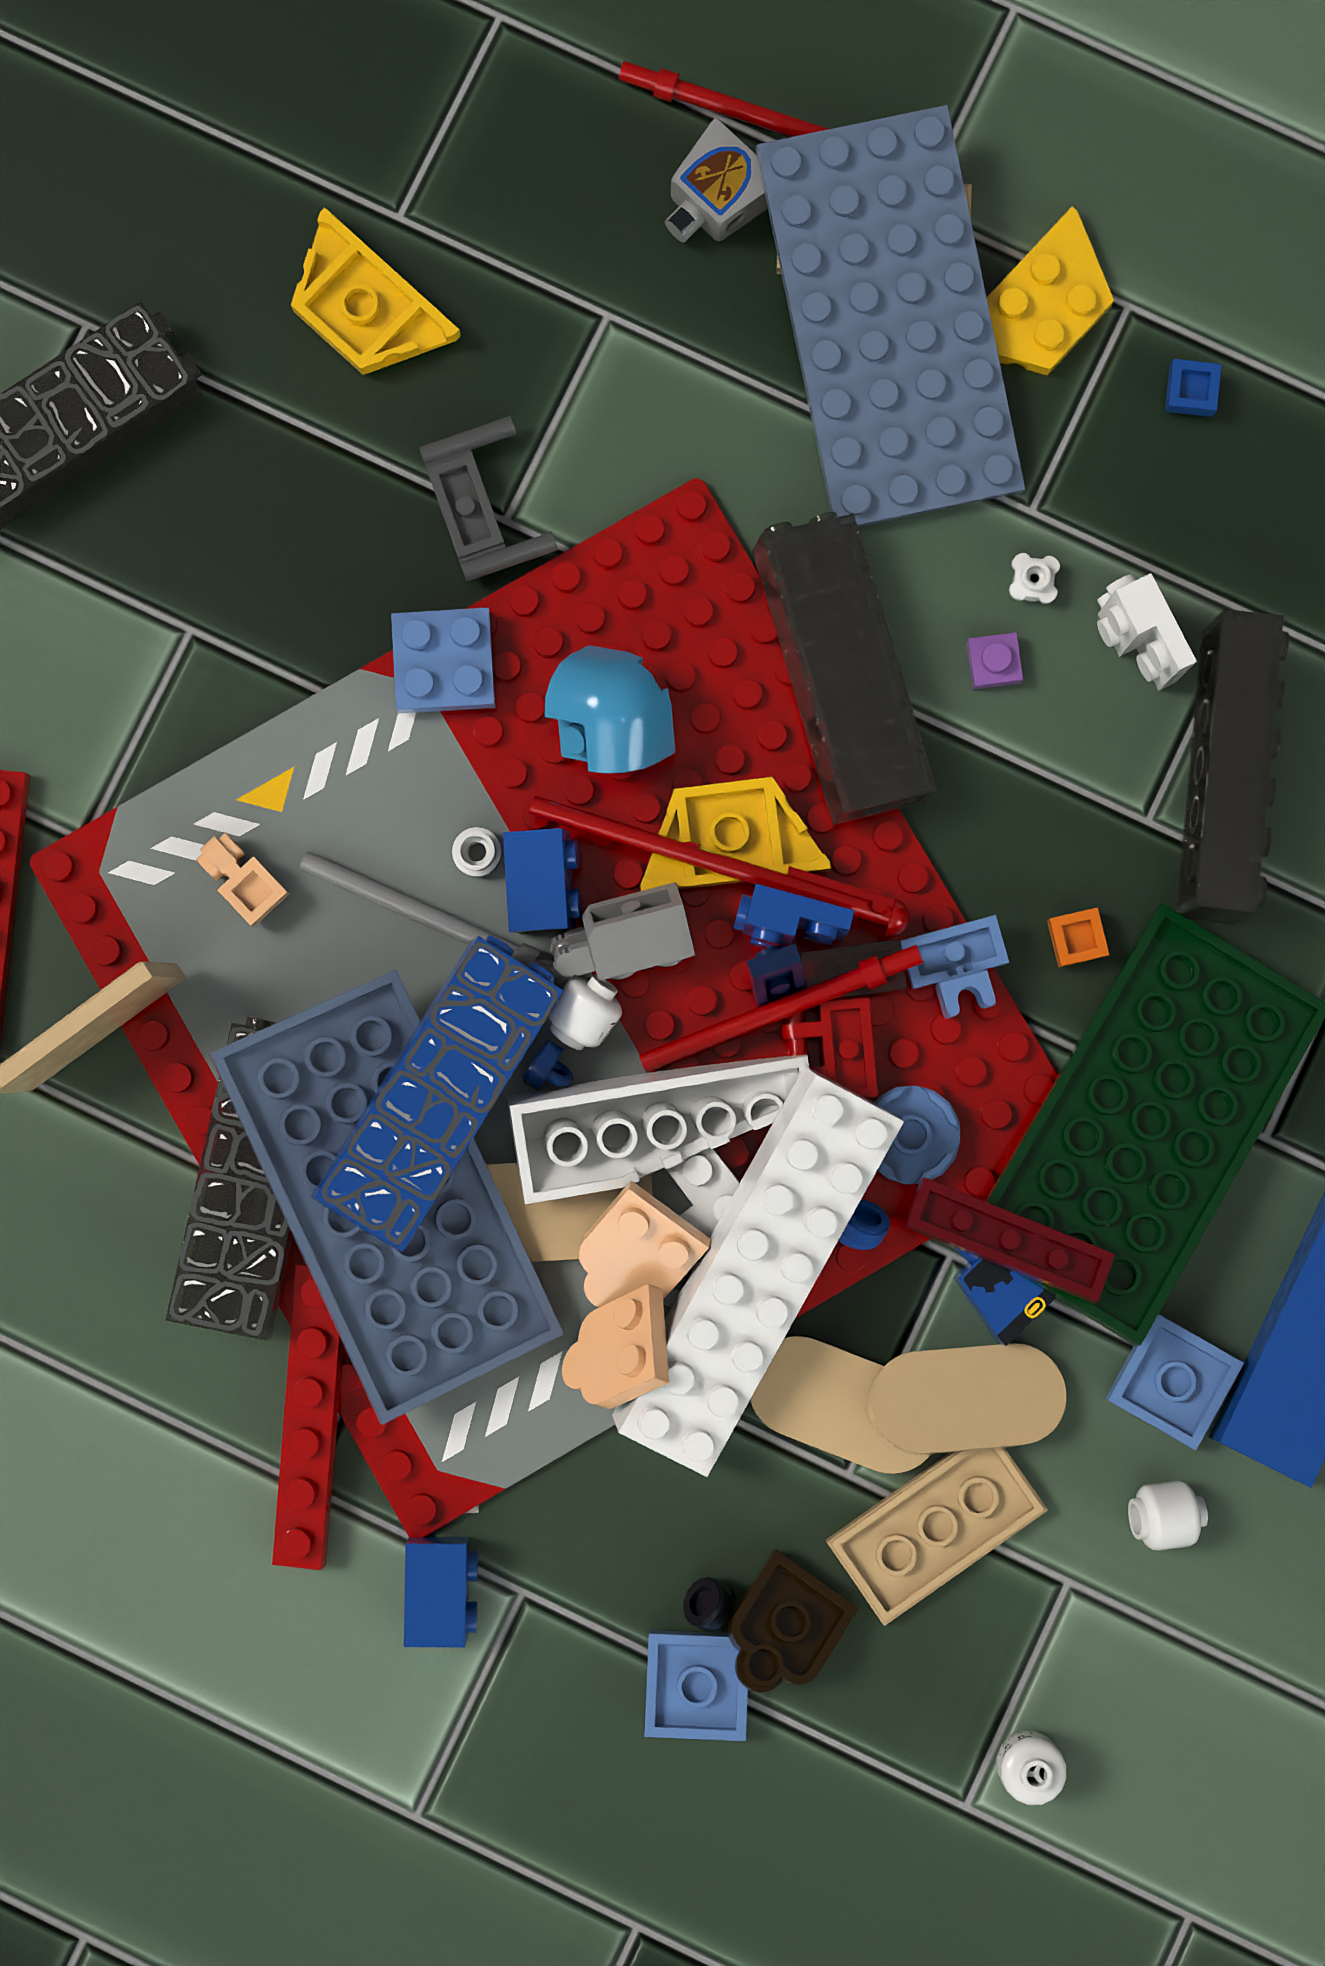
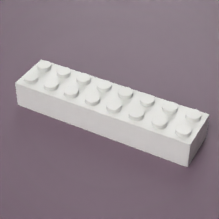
[612,1066,904,1477]

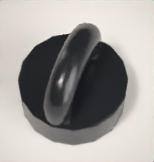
[683,1577,735,1632]

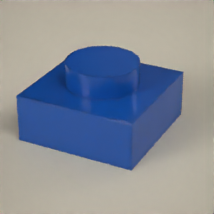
[1165,359,1222,417]

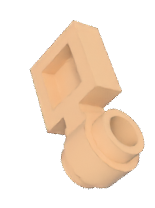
[196,833,290,927]

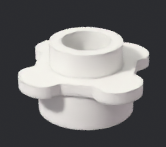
[1009,553,1060,604]

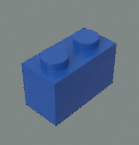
[503,828,583,933]
[404,1537,479,1648]

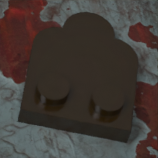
[728,1550,859,1693]

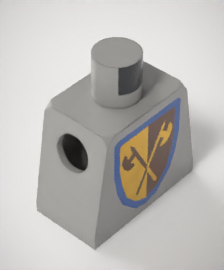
[665,118,768,243]

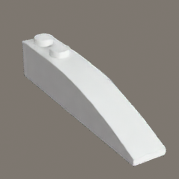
[506,1054,809,1204]

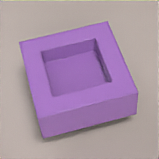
[966,632,1023,690]

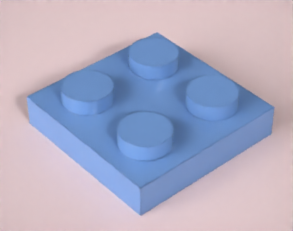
[391,608,496,714]
[1105,1314,1244,1451]
[644,1630,748,1741]

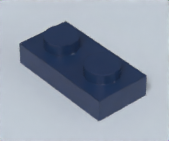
[747,944,805,1008]

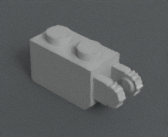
[549,882,695,981]

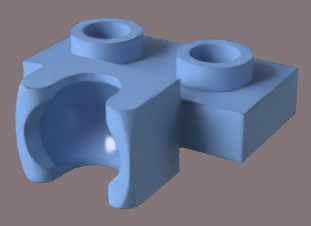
[898,915,1009,1019]

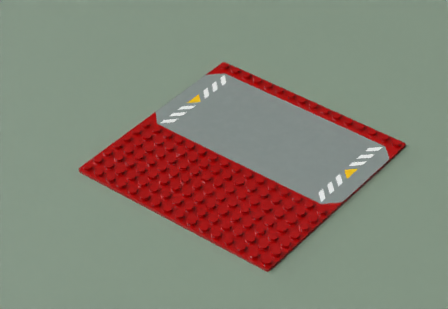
[30,478,1058,1538]

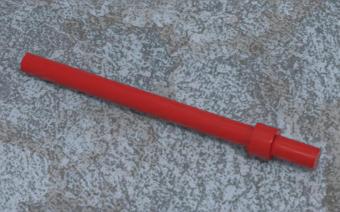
[619,61,829,137]
[639,944,924,1073]

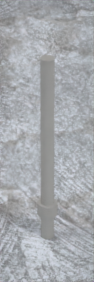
[300,851,575,987]

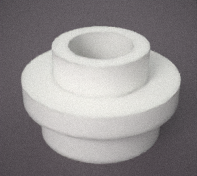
[452,827,502,877]

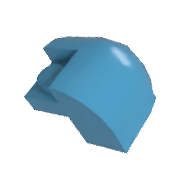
[545,645,675,773]

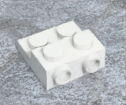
[1097,573,1197,691]

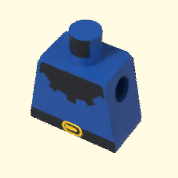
[953,1247,1056,1346]

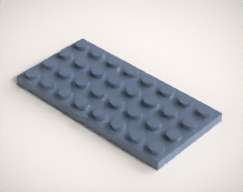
[756,105,1025,532]
[209,970,564,1425]

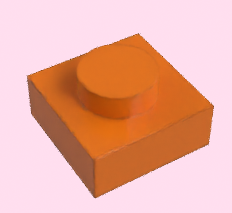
[1047,907,1109,968]

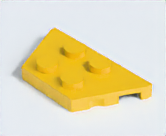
[987,206,1114,376]
[291,207,461,375]
[640,777,831,891]

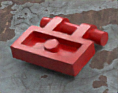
[781,997,878,1098]

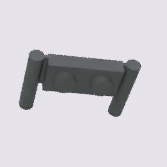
[419,416,558,582]

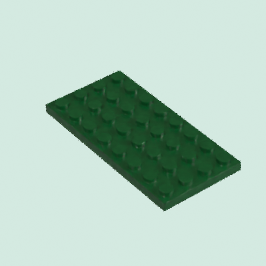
[985,903,1325,1346]

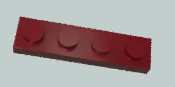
[903,1177,1115,1303]

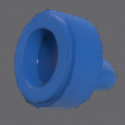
[522,1040,573,1091]
[839,1199,890,1250]

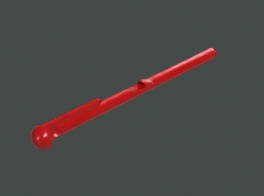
[529,796,909,936]

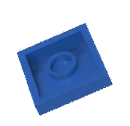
[733,884,855,949]

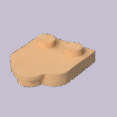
[579,1180,711,1308]
[562,1284,669,1409]

